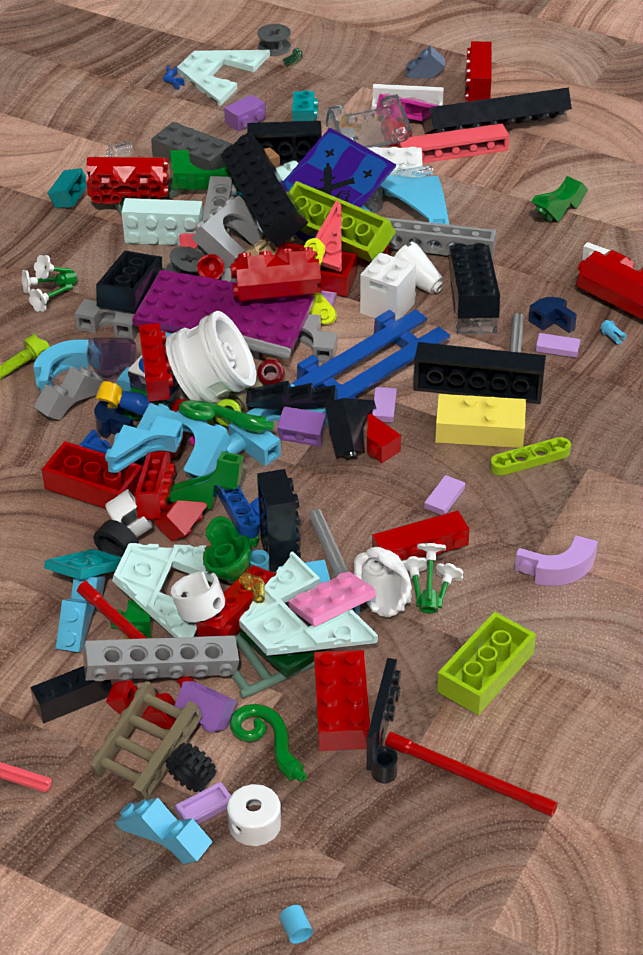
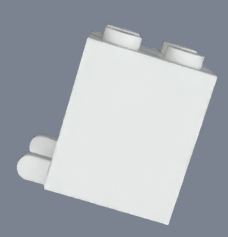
[360,253,416,321]

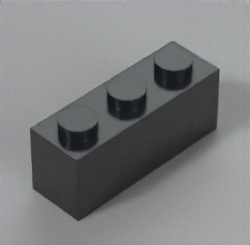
[30,666,112,724]

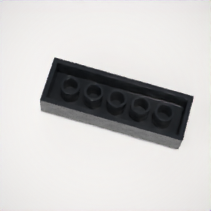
[449,243,500,319]
[413,342,546,404]

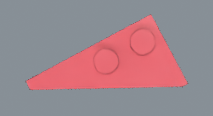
[315,201,342,272]

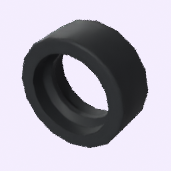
[93,520,139,557]

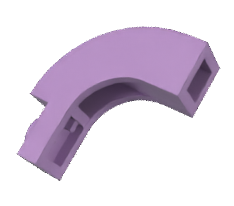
[515,535,598,586]

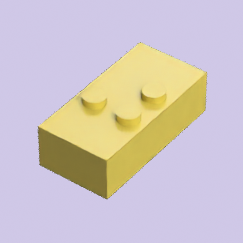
[435,394,526,448]

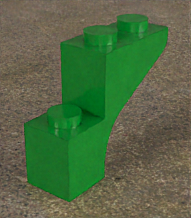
[531,176,588,222]
[167,451,244,510]

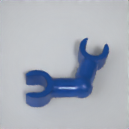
[163,65,185,89]

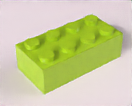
[437,611,536,716]

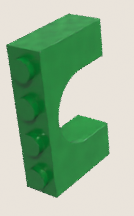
[169,150,240,191]

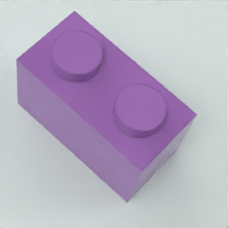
[224,95,266,132]
[175,681,237,733]

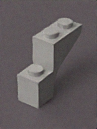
[297,314,337,364]
[34,366,105,421]

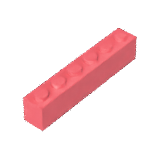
[397,123,509,163]

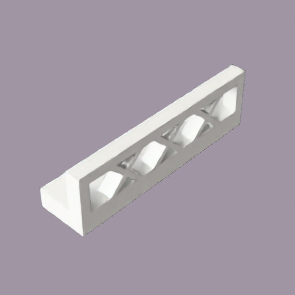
[371,84,444,111]

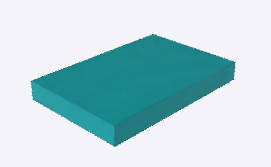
[44,548,122,580]

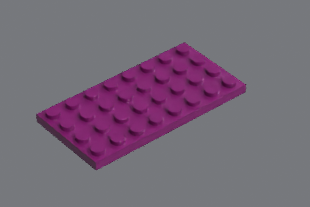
[132,270,315,352]

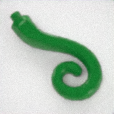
[178,400,274,434]
[230,704,307,783]

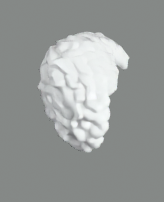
[354,547,412,617]

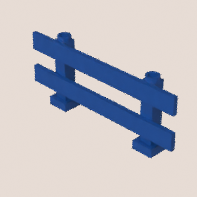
[292,309,450,400]

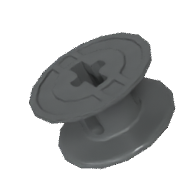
[257,24,291,56]
[165,246,205,277]

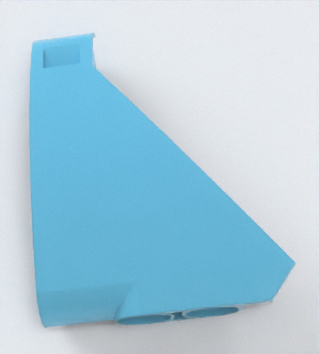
[378,174,449,225]

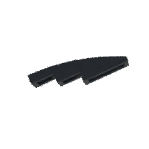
[246,380,338,410]

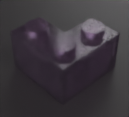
[89,338,136,378]

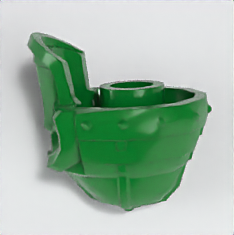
[203,516,251,584]

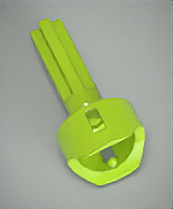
[0,334,50,380]

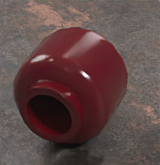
[257,359,285,385]

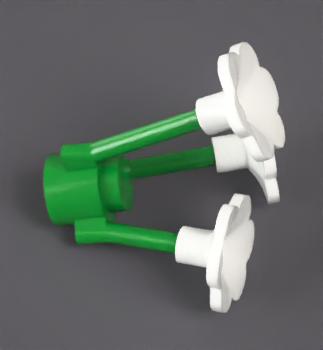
[21,255,77,312]
[402,543,463,613]

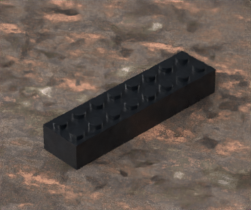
[422,87,572,134]
[220,131,308,248]

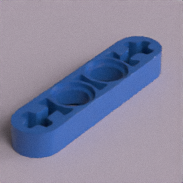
[217,485,259,538]

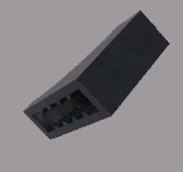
[324,398,376,459]

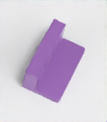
[277,407,326,447]

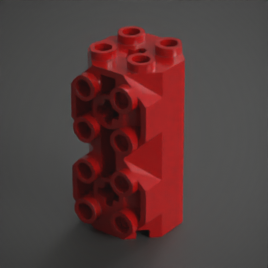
[86,157,169,204]
[230,247,321,302]
[576,250,643,320]

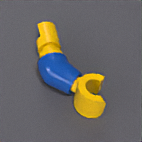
[96,381,153,416]

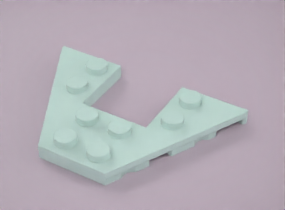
[177,50,270,106]
[112,543,218,638]
[239,551,378,656]

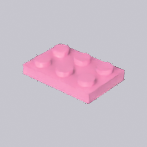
[288,571,376,627]

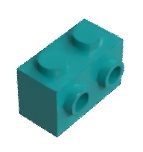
[292,90,318,121]
[47,168,87,208]

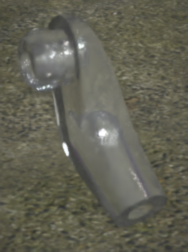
[396,162,433,178]

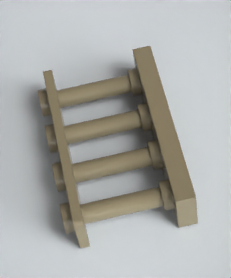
[90,681,203,800]

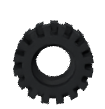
[166,743,216,792]

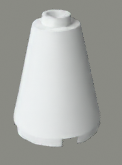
[394,242,444,294]

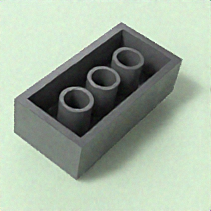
[151,122,232,170]

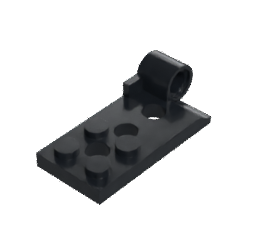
[366,658,401,784]

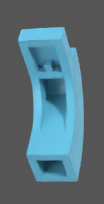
[33,340,91,392]

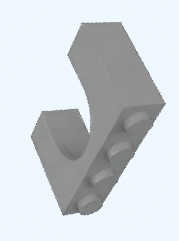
[192,195,265,268]

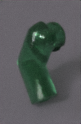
[283,48,303,67]

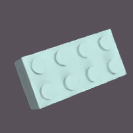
[122,198,203,246]

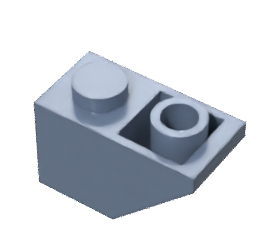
[406,46,445,78]

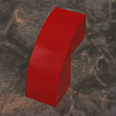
[106,680,176,729]

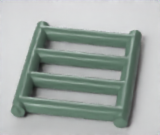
[230,634,314,699]

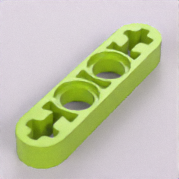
[490,437,571,476]

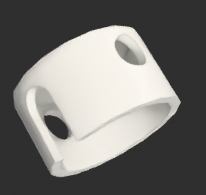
[105,489,153,537]
[171,571,225,622]
[227,784,281,846]

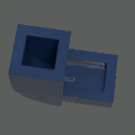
[528,297,577,333]
[94,401,134,439]

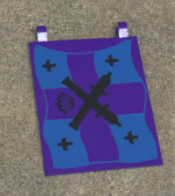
[283,128,396,242]

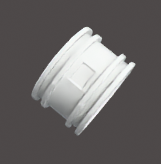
[166,311,256,404]

